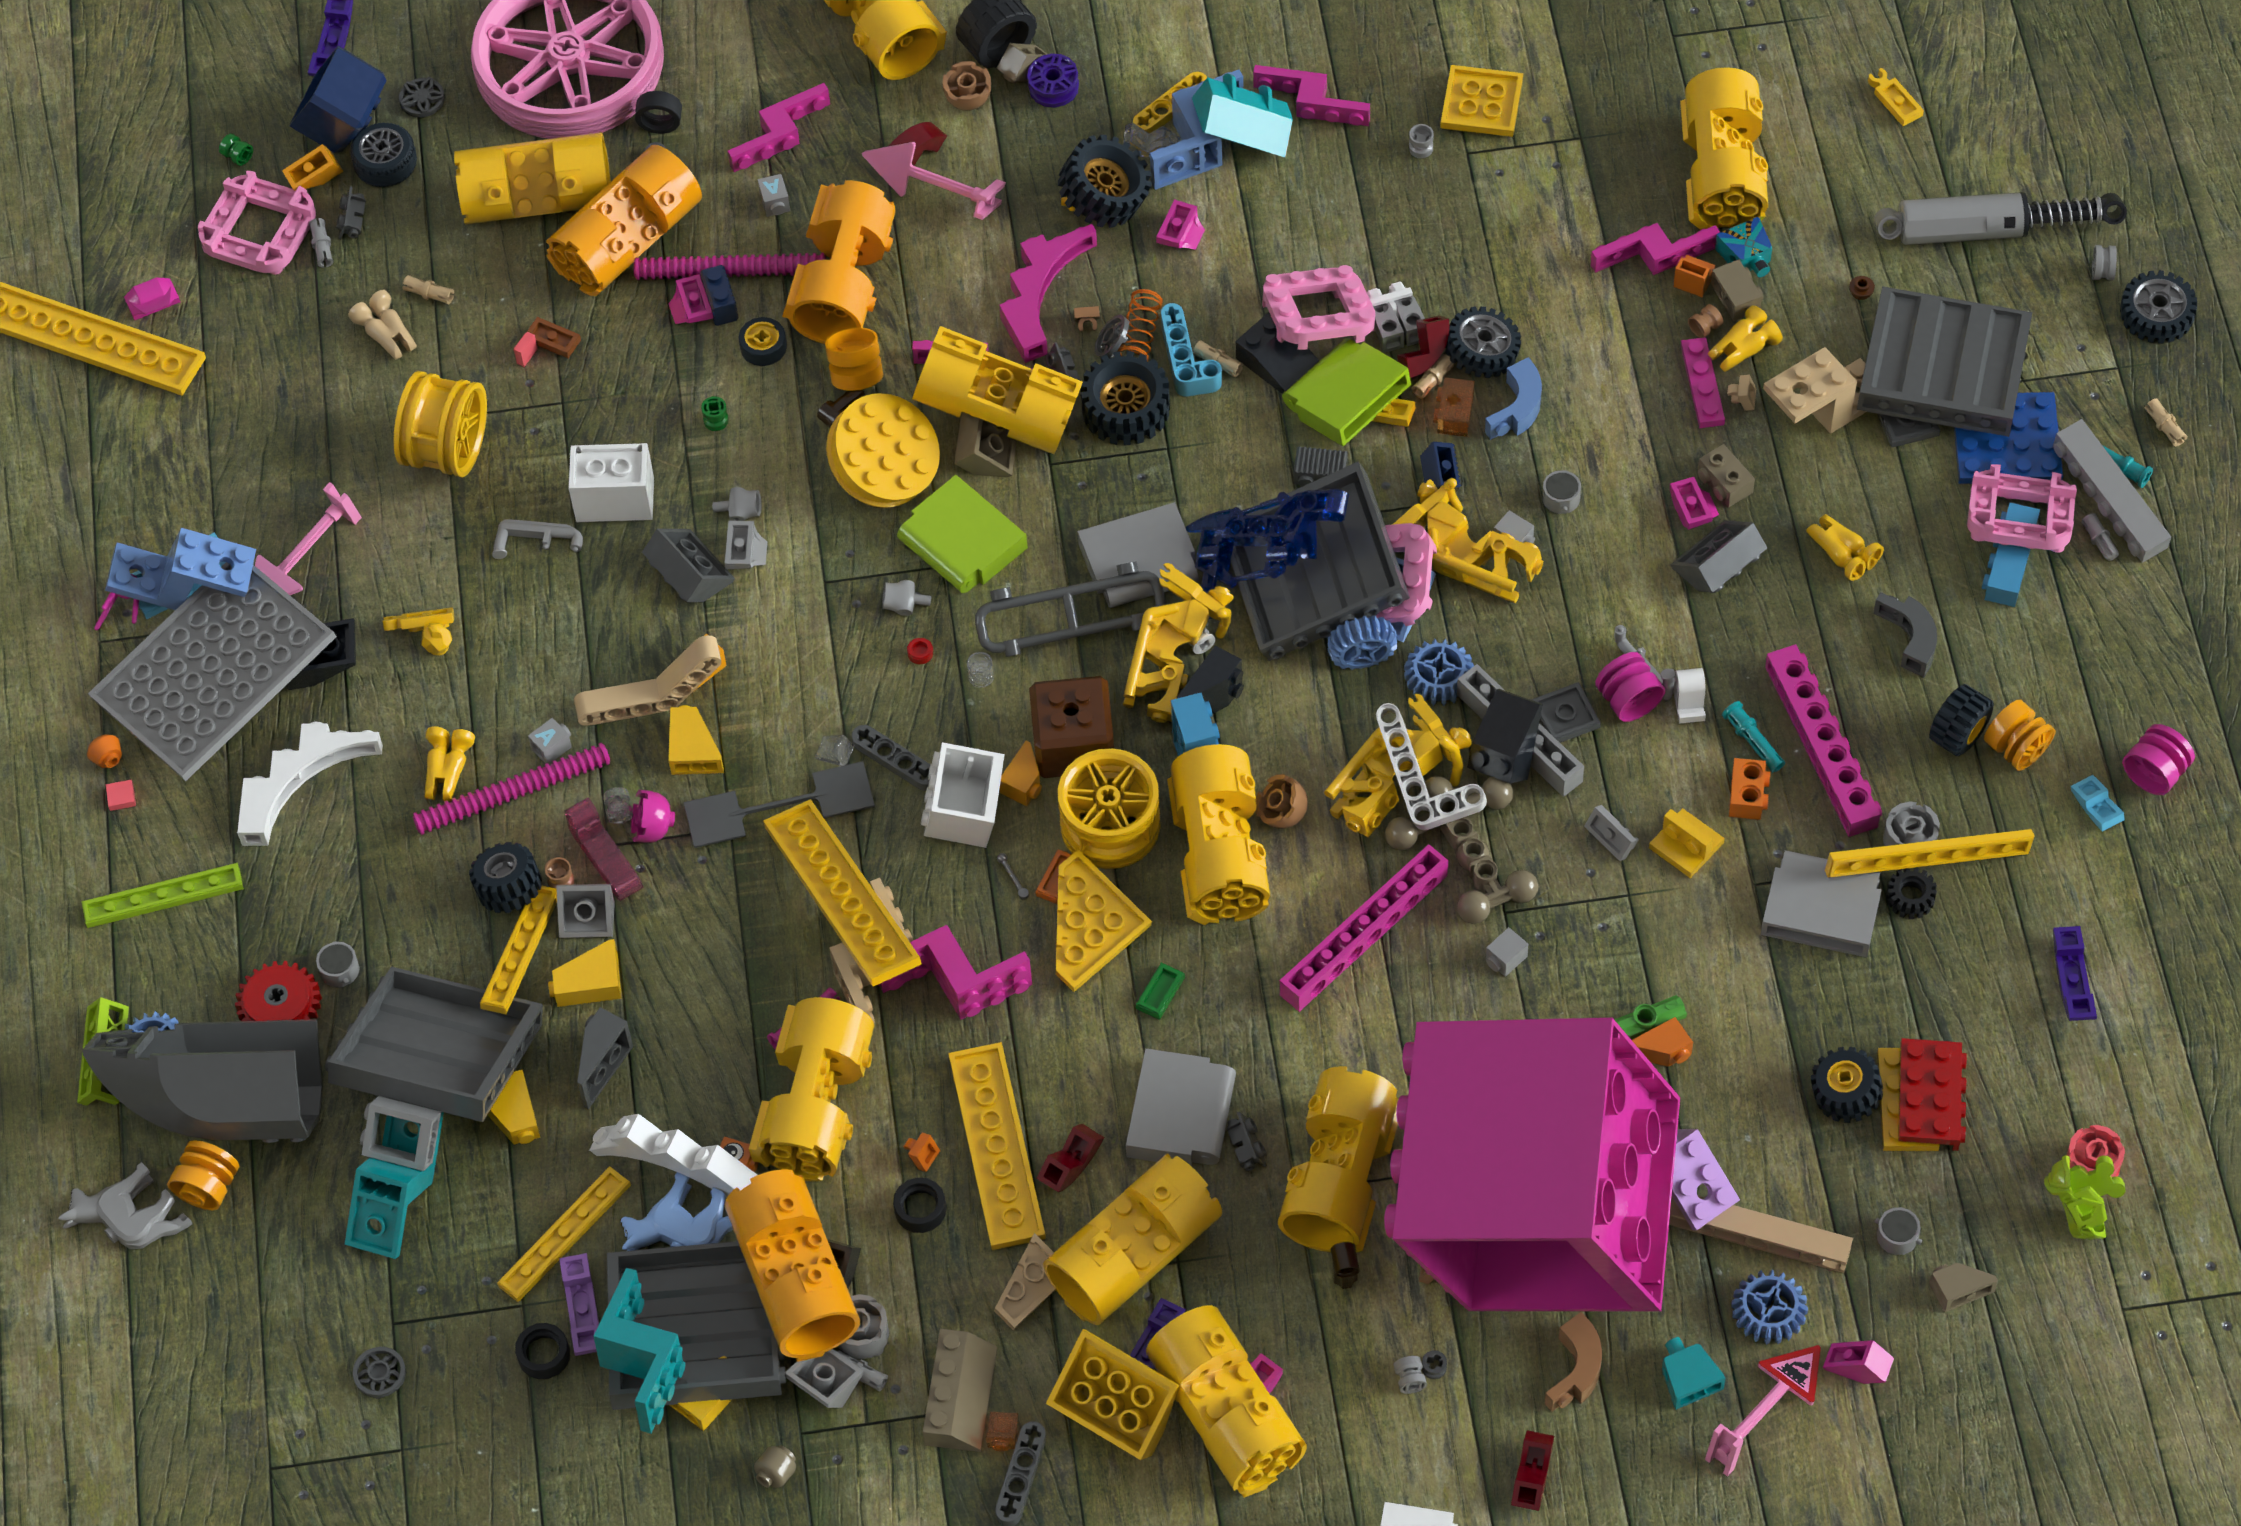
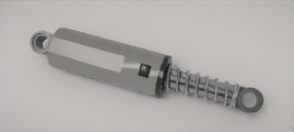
[1874,192,2127,245]

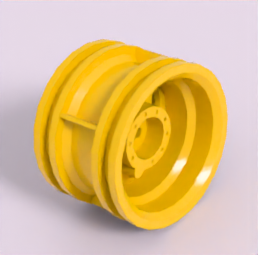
[394,371,487,477]
[1058,748,1161,869]

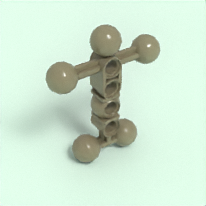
[1384,776,1539,924]

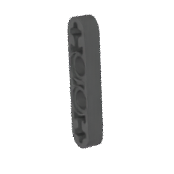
[852,725,931,791]
[995,1421,1046,1526]

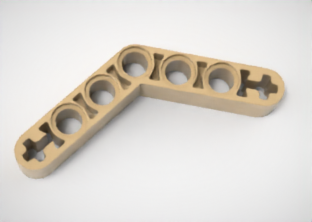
[574,635,721,726]

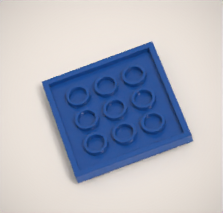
[1954,392,2063,484]

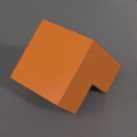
[1673,255,1715,297]

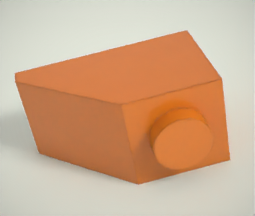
[1632,1017,1693,1067]

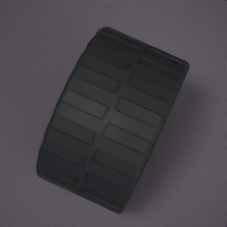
[956,0,1037,68]

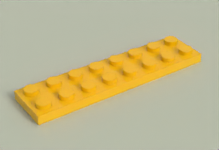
[948,1042,1046,1250]

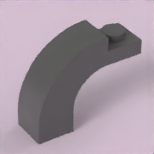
[1873,592,1937,678]

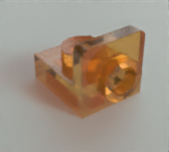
[986,1412,1019,1451]

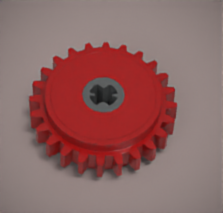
[235,961,322,1021]

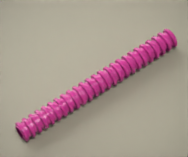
[634,252,826,280]
[412,743,610,835]

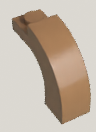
[1545,1312,1602,1412]

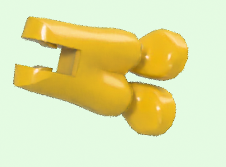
[1708,305,1783,372]
[1806,514,1884,581]
[425,726,475,801]

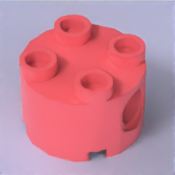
[2067,1125,2125,1177]

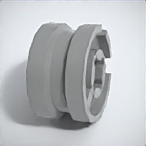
[2092,245,2117,281]

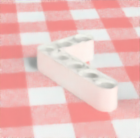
[1376,703,1487,830]

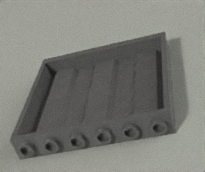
[1857,286,2033,437]
[1219,461,1410,661]
[325,967,543,1122]
[607,1241,786,1410]

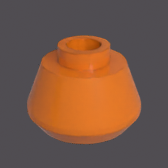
[87,734,122,768]

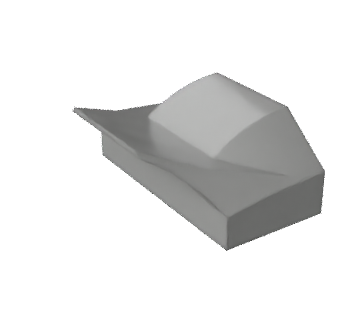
[725,521,768,569]

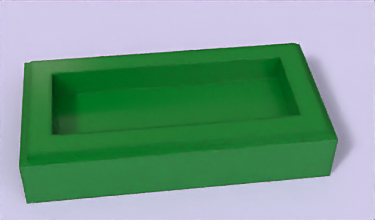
[1136,962,1185,1020]

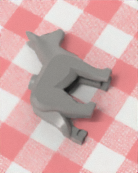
[58,1162,192,1249]

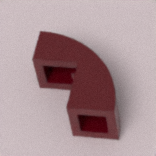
[889,122,947,166]
[1397,316,1450,378]
[1036,1123,1105,1193]
[1511,1430,1555,1511]

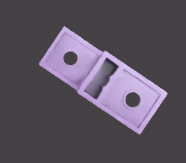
[1672,1129,1740,1230]

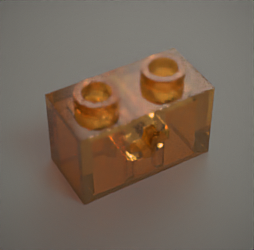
[1433,377,1475,437]

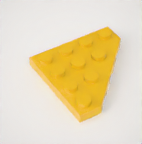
[1055,850,1152,992]

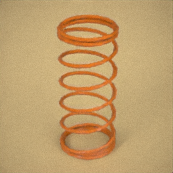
[1117,289,1163,362]

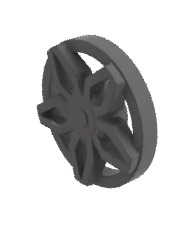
[399,77,445,117]
[1095,315,1130,359]
[353,1347,406,1399]

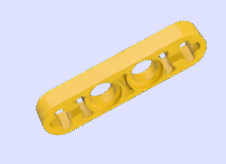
[1133,72,1207,137]

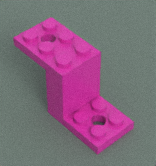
[878,925,1032,1020]

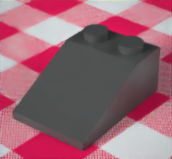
[577,1007,633,1110]

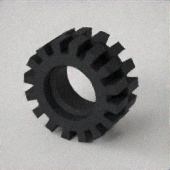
[1886,867,1937,919]

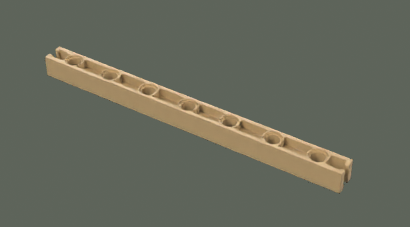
[1669,1195,1853,1273]

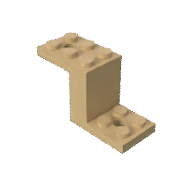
[1763,347,1866,434]
[829,878,913,1035]

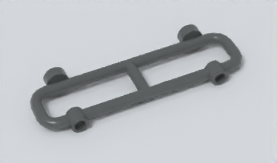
[975,561,1166,657]

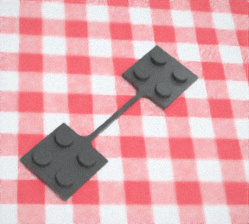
[684,761,875,848]

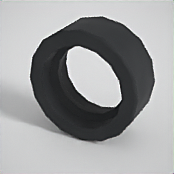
[635,91,682,134]
[893,1177,946,1233]
[515,1323,570,1379]

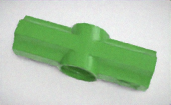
[1615,995,1687,1040]

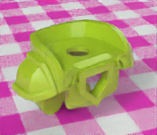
[2044,1155,2126,1240]

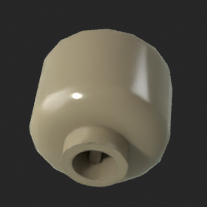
[754,1445,796,1488]

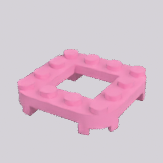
[198,171,316,275]
[1262,265,1375,350]
[1967,464,2077,553]
[1367,523,1437,626]

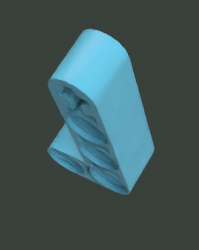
[1161,303,1222,397]

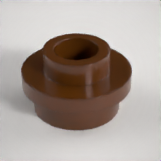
[1849,276,1875,300]

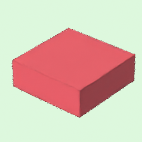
[514,332,538,367]
[106,779,136,811]

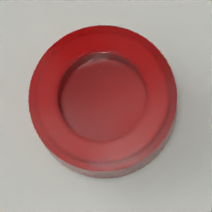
[907,638,933,665]

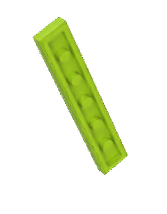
[81,863,244,928]

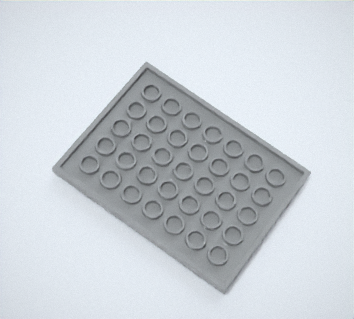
[88,562,337,781]

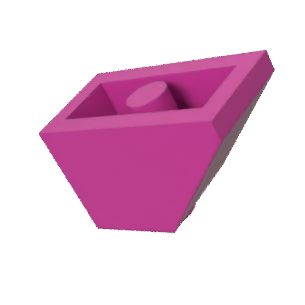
[1823,1340,1894,1384]

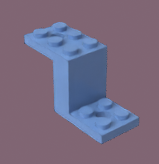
[1150,70,1243,190]
[105,528,256,610]

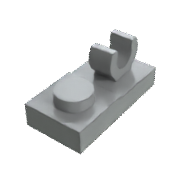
[1584,805,1639,861]

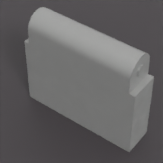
[1078,502,1199,608]
[1761,850,1882,958]
[1126,1048,1236,1167]

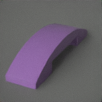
[559,1253,599,1356]

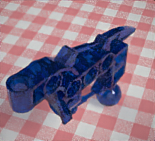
[1185,489,1349,620]

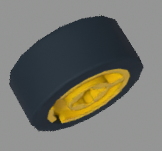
[738,317,787,366]

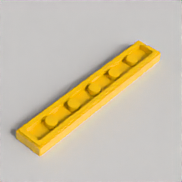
[480,886,557,1015]
[497,1166,631,1303]

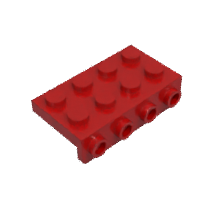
[1898,1038,1967,1151]

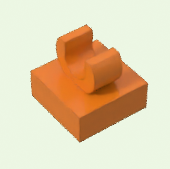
[903,1132,940,1172]

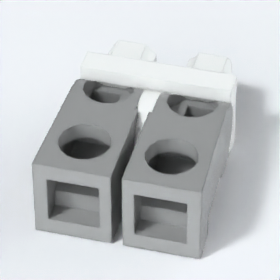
[1367,282,1425,353]

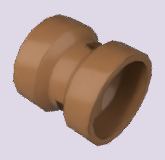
[1688,304,1723,338]
[545,857,574,889]

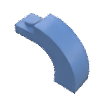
[1485,357,1542,440]

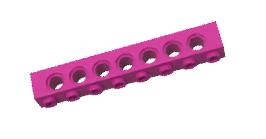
[1765,644,1882,837]
[1280,844,1448,1012]

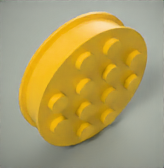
[826,393,940,508]

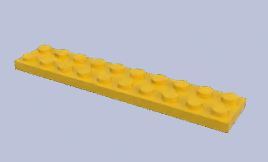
[0,282,206,396]
[763,799,922,987]

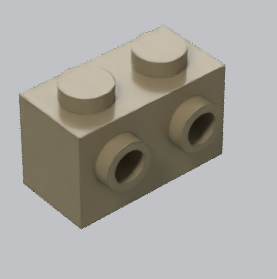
[1711,260,1764,321]
[1697,444,1755,507]

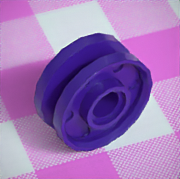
[1027,53,1079,108]

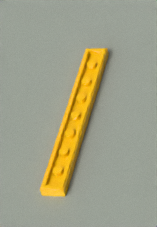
[1825,829,2034,877]

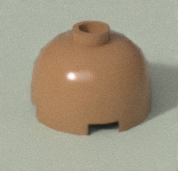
[942,61,991,111]
[1255,774,1308,829]

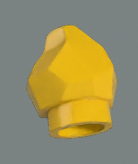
[421,623,452,656]

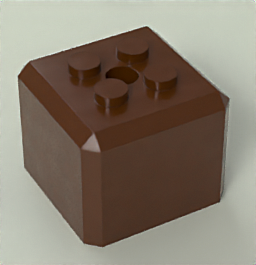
[1029,676,1114,778]

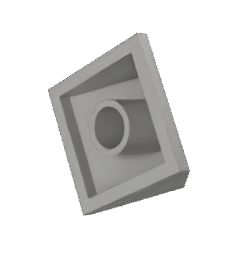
[556,884,615,938]
[785,1349,864,1408]

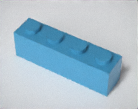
[1982,502,2040,607]

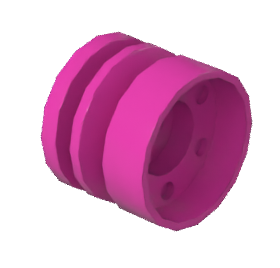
[1595,652,1665,722]
[2122,724,2195,795]

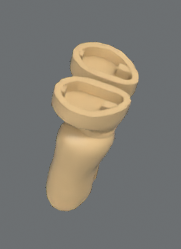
[348,290,417,360]

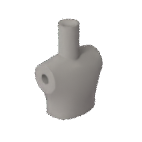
[712,487,761,521]
[882,580,931,616]

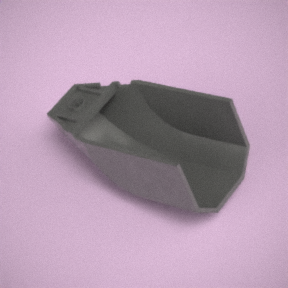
[82,1019,323,1143]

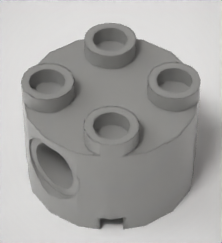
[1883,802,1940,846]
[837,1294,890,1359]

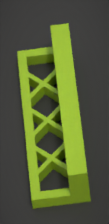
[77,997,129,1106]

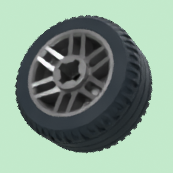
[350,123,417,187]

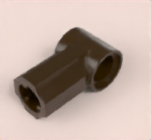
[817,390,866,428]
[1330,1242,1360,1289]

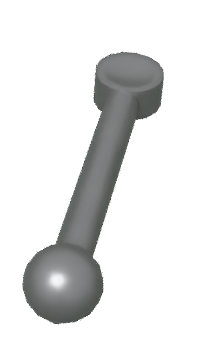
[997,853,1029,900]

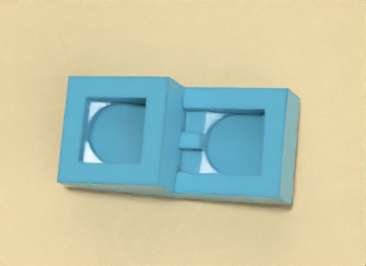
[2071,775,2124,831]

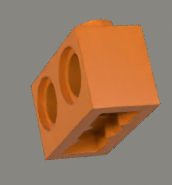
[1729,758,1770,820]

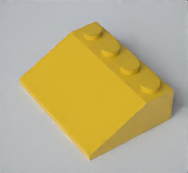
[1046,1329,1180,1460]

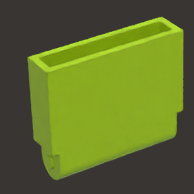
[1282,338,1411,446]
[897,475,1028,593]

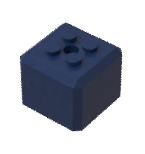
[289,46,387,153]

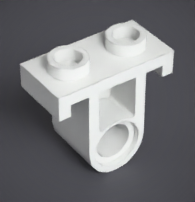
[1673,668,1706,724]

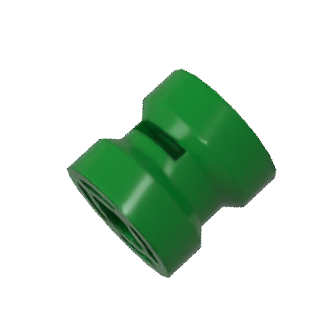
[219,133,254,166]
[701,396,729,431]

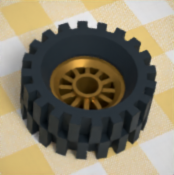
[1058,135,1152,228]
[1081,351,1170,446]

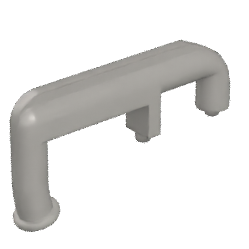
[492,519,583,559]
[1614,625,1676,701]

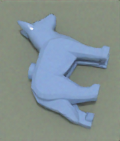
[620,1172,733,1251]

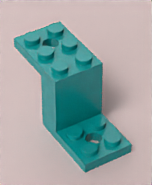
[344,1108,444,1259]
[593,1268,685,1434]

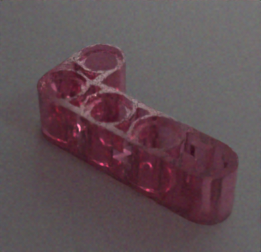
[564,798,643,901]

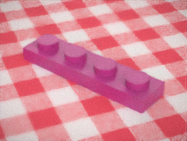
[1681,337,1725,428]

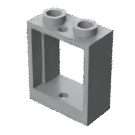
[360,1096,441,1171]

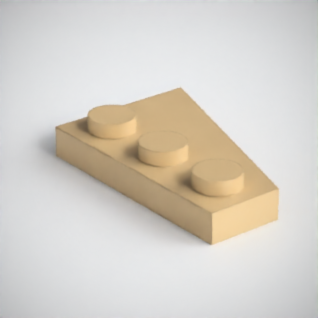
[994,1233,1056,1330]

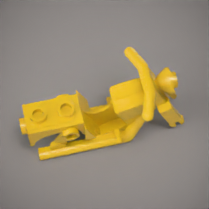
[1391,478,1544,603]
[1123,563,1234,723]
[1324,694,1472,837]

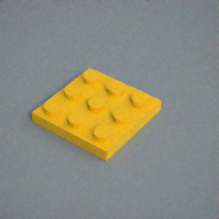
[1440,65,1523,137]

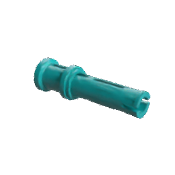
[2102,445,2153,488]
[1722,701,1786,773]

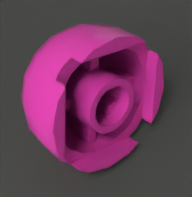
[631,790,675,843]

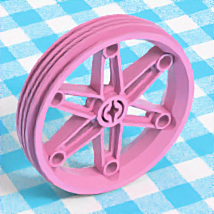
[471,0,664,139]

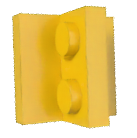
[1649,808,1725,879]

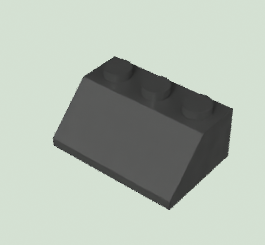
[1670,520,1767,593]
[642,529,735,603]

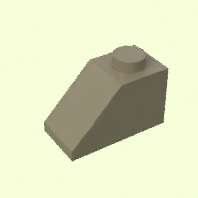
[997,43,1047,83]
[1929,1263,1998,1312]

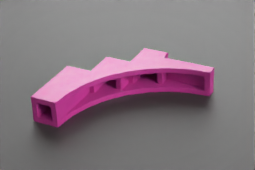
[999,224,1097,363]

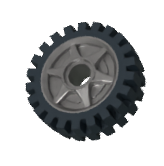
[2120,270,2197,344]
[1445,307,1521,378]

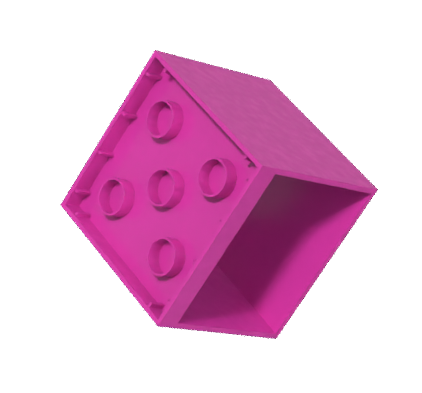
[1384,1017,1680,1311]

